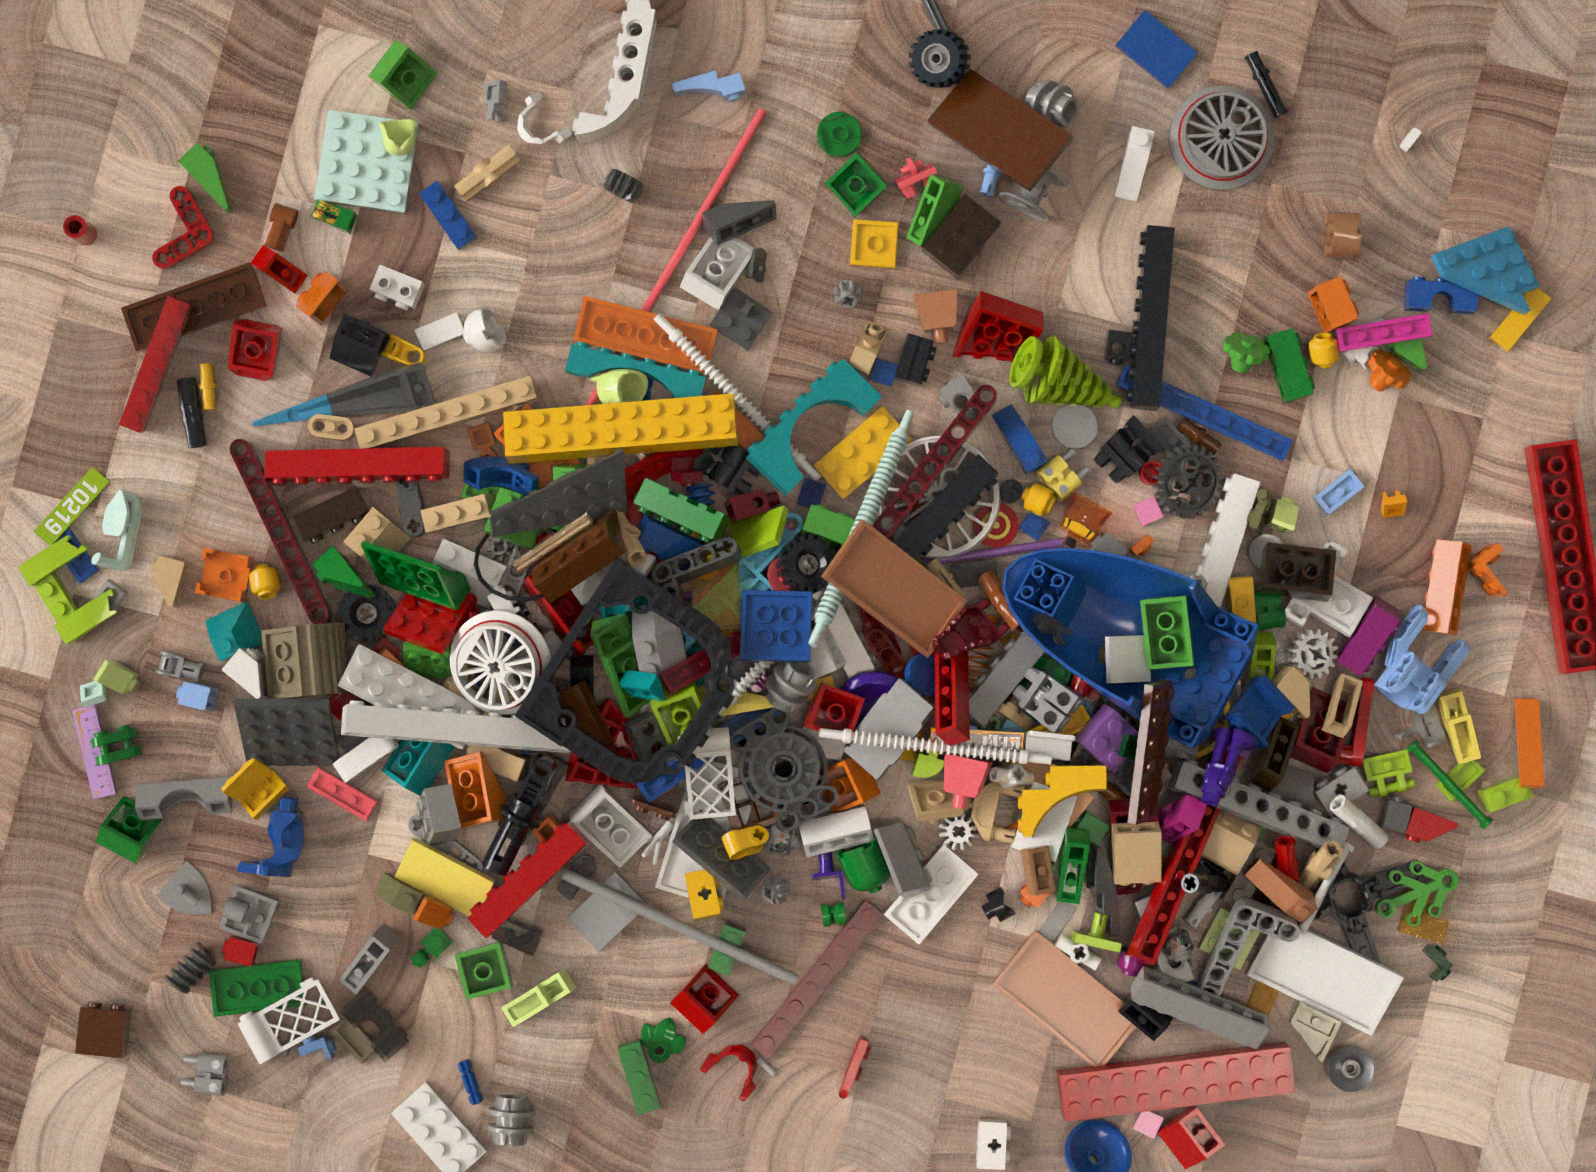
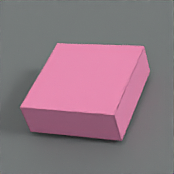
[1133,496,1164,527]
[1132,1111,1164,1139]

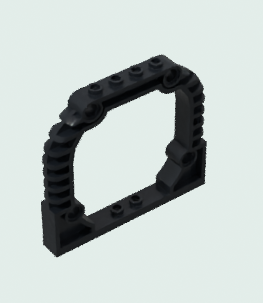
[515,558,736,783]

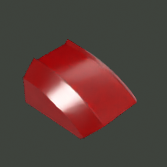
[227,319,282,381]

